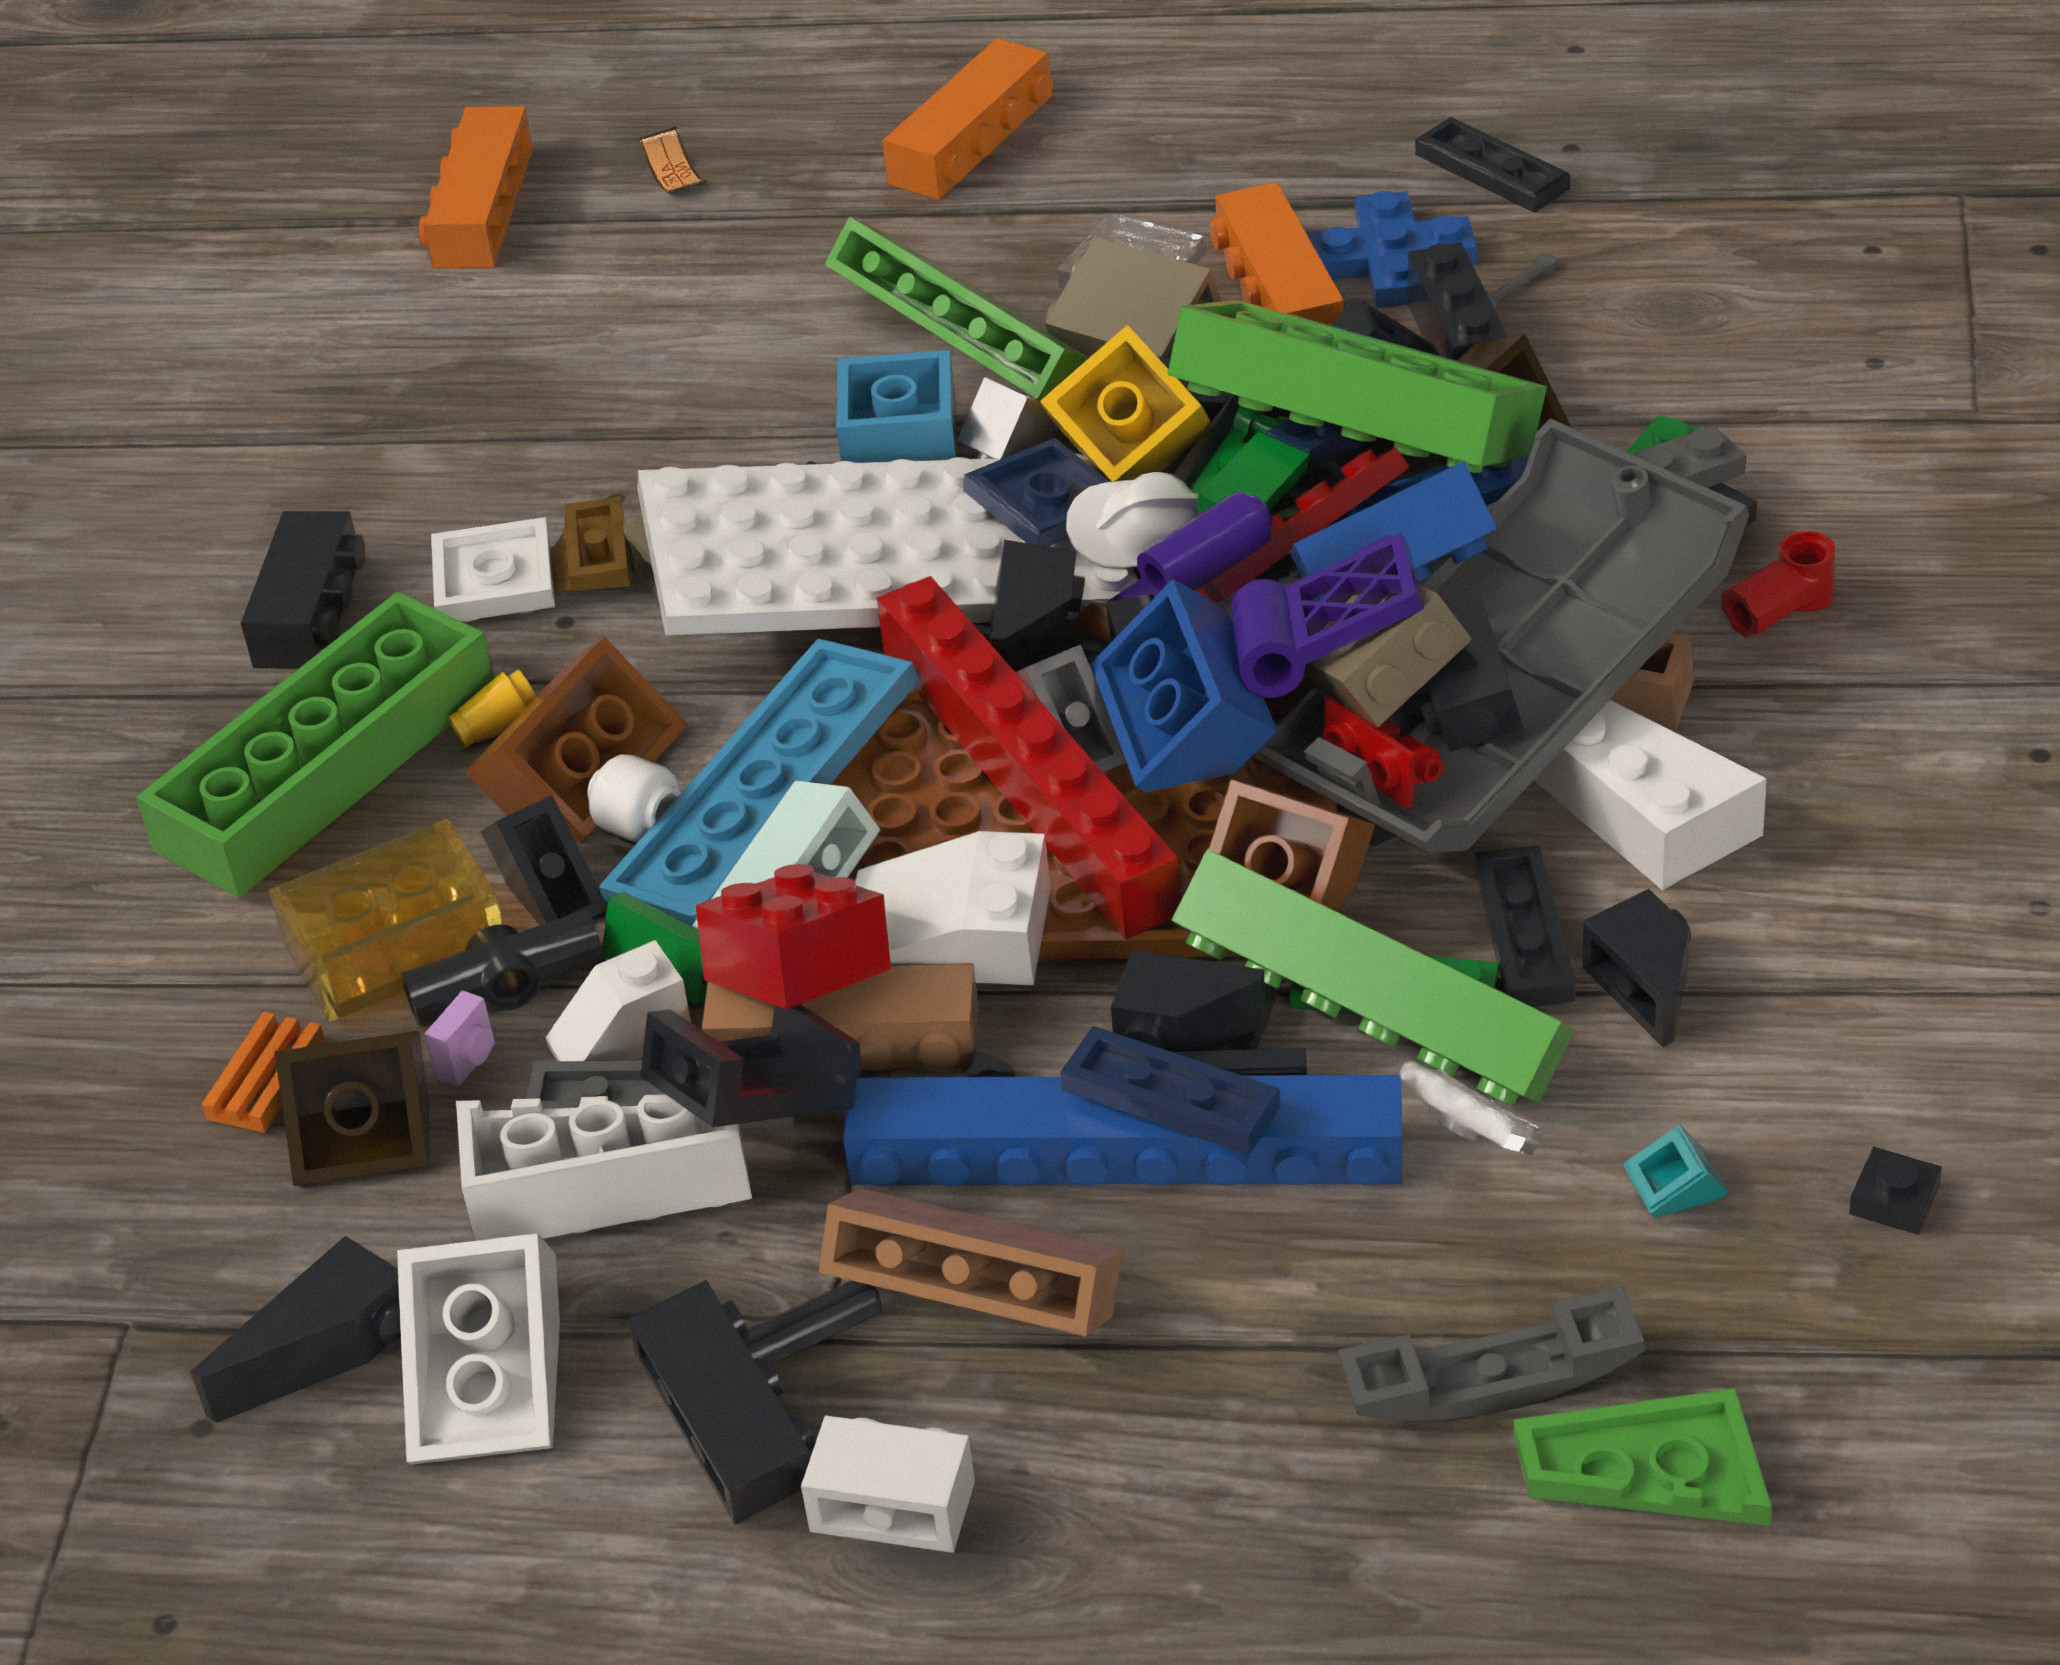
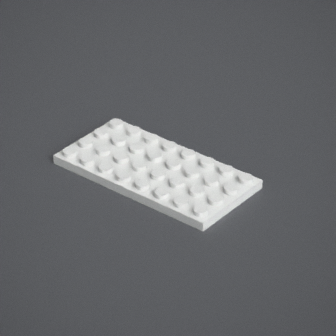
[637,454,1138,636]

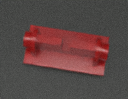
[1323,697,1444,809]

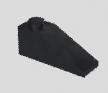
[190,1236,401,1423]

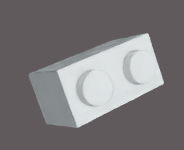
[801,1415,975,1553]

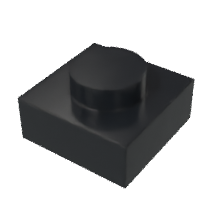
[1849,1146,1942,1235]

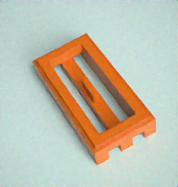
[201,1012,326,1133]

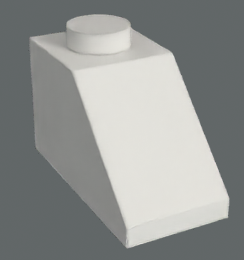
[545,940,691,1061]

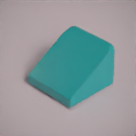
[1623,1124,1729,1218]

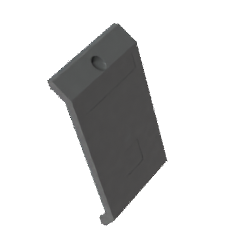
[1251,418,1749,853]

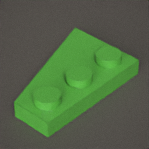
[1513,1388,1772,1526]

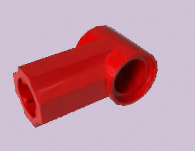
[1721,531,1835,638]

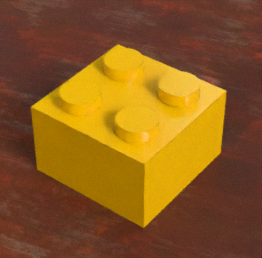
[1040,325,1211,482]

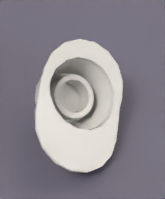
[1066,472,1201,568]

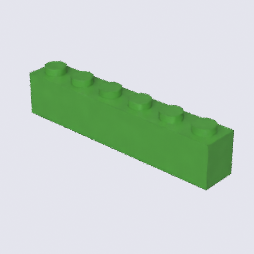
[825,216,1089,401]
[1171,849,1575,1107]

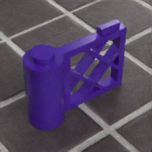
[1107,491,1273,602]
[1231,532,1424,698]

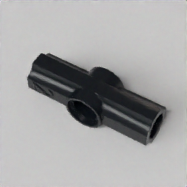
[400,909,605,1025]

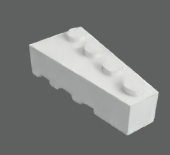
[1534,700,1767,890]
[456,1095,752,1241]

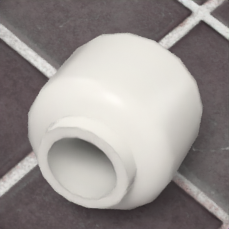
[587,754,681,843]

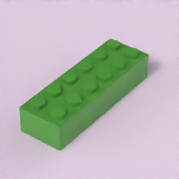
[1168,300,1547,473]
[136,591,494,898]

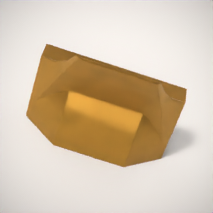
[551,496,633,596]

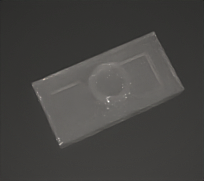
[1398,1060,1543,1155]

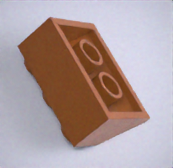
[465,636,688,842]

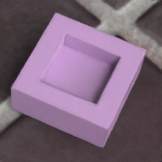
[424,990,495,1088]

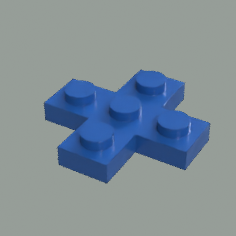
[1308,191,1477,308]

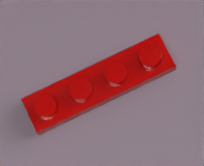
[1195,448,1410,603]

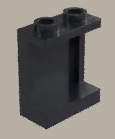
[640,1004,861,1128]

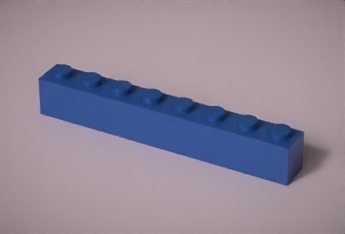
[843,1075,1403,1186]

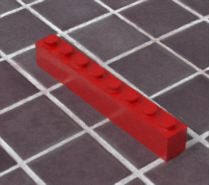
[877,576,1181,940]

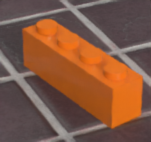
[882,38,1053,200]
[419,106,533,268]
[1209,182,1344,326]

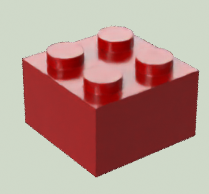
[696,864,891,1010]

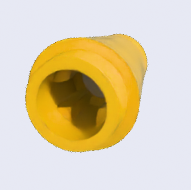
[447,669,537,748]

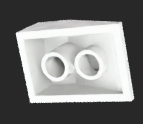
[855,831,1051,985]
[397,1233,560,1465]

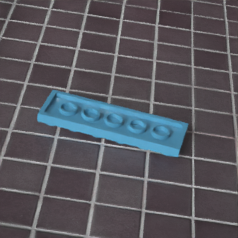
[599,638,920,927]

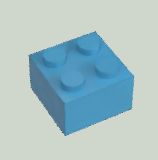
[836,350,957,463]

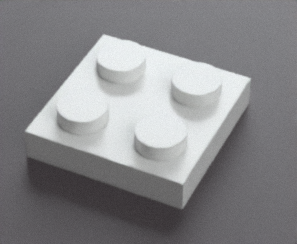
[431,517,555,622]

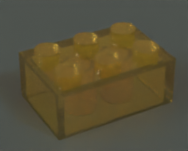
[269,818,503,1023]

